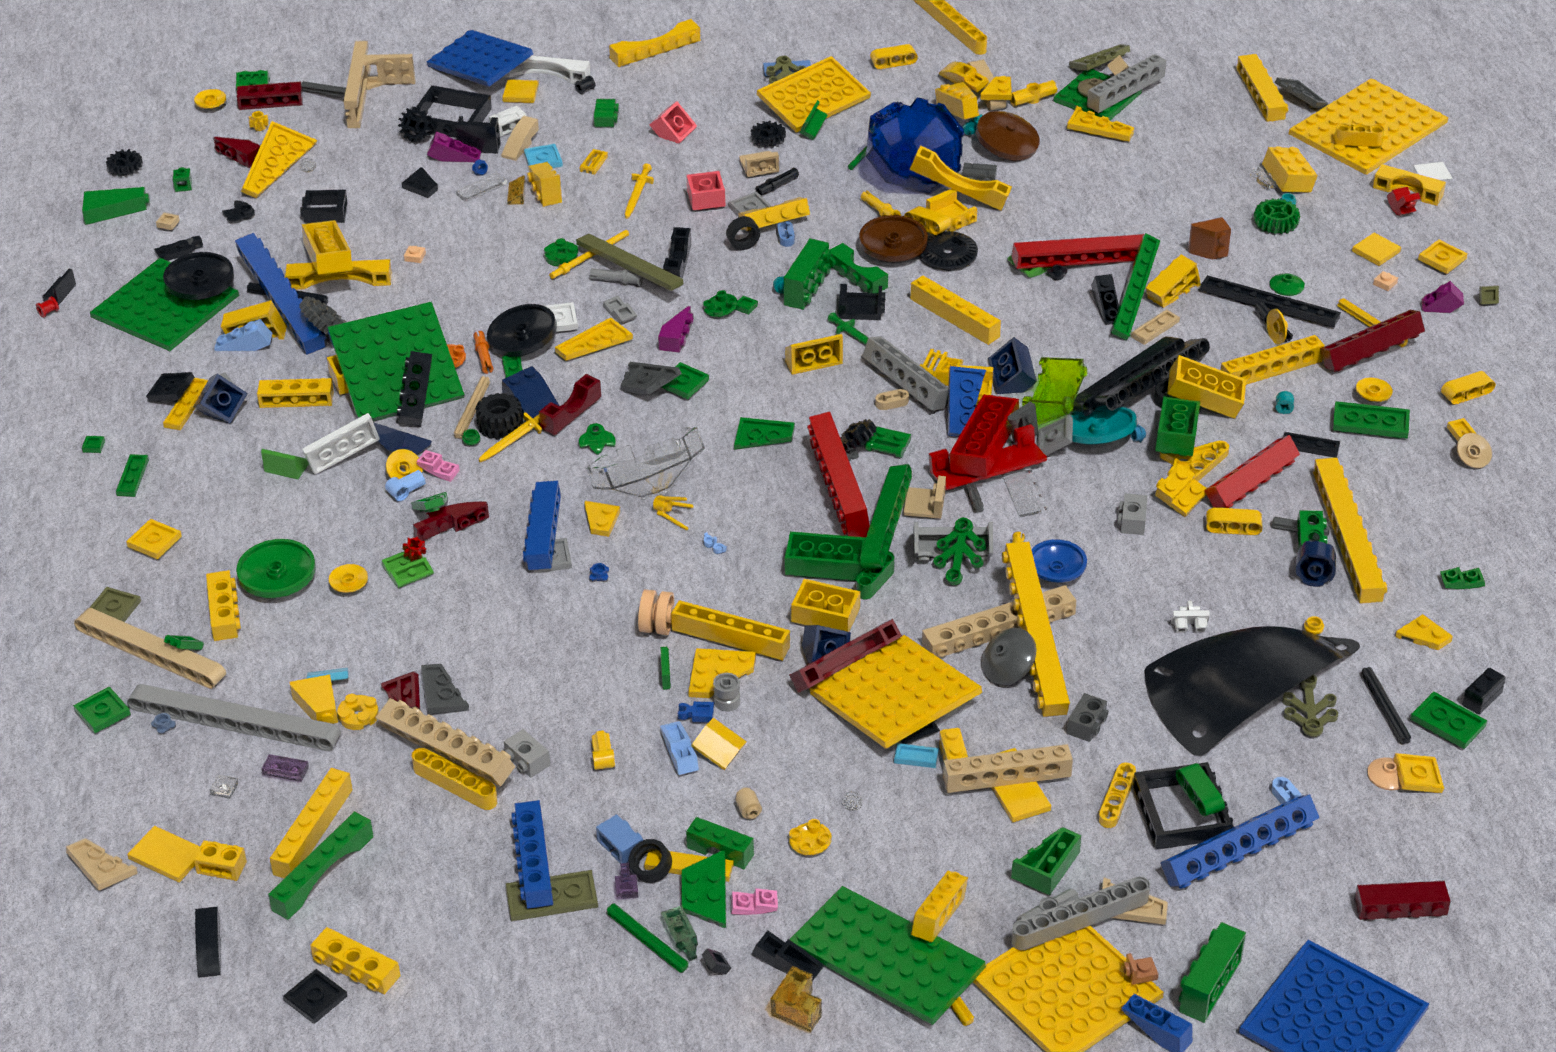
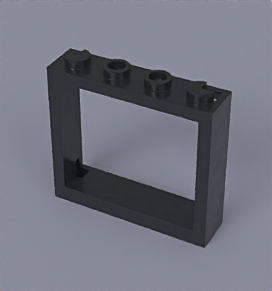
[414,85,492,138]
[1133,762,1234,850]

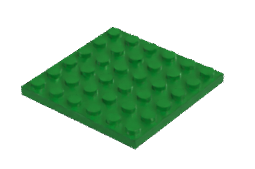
[90,258,239,351]
[327,301,465,421]

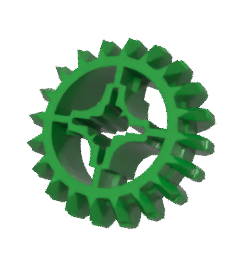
[1254,198,1300,235]

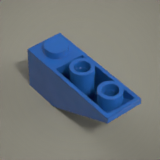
[1121,994,1193,1052]

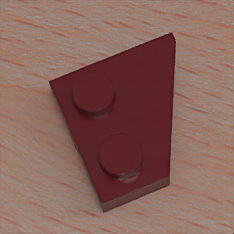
[381,671,420,709]

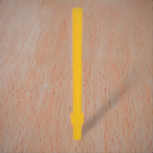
[549,230,629,279]

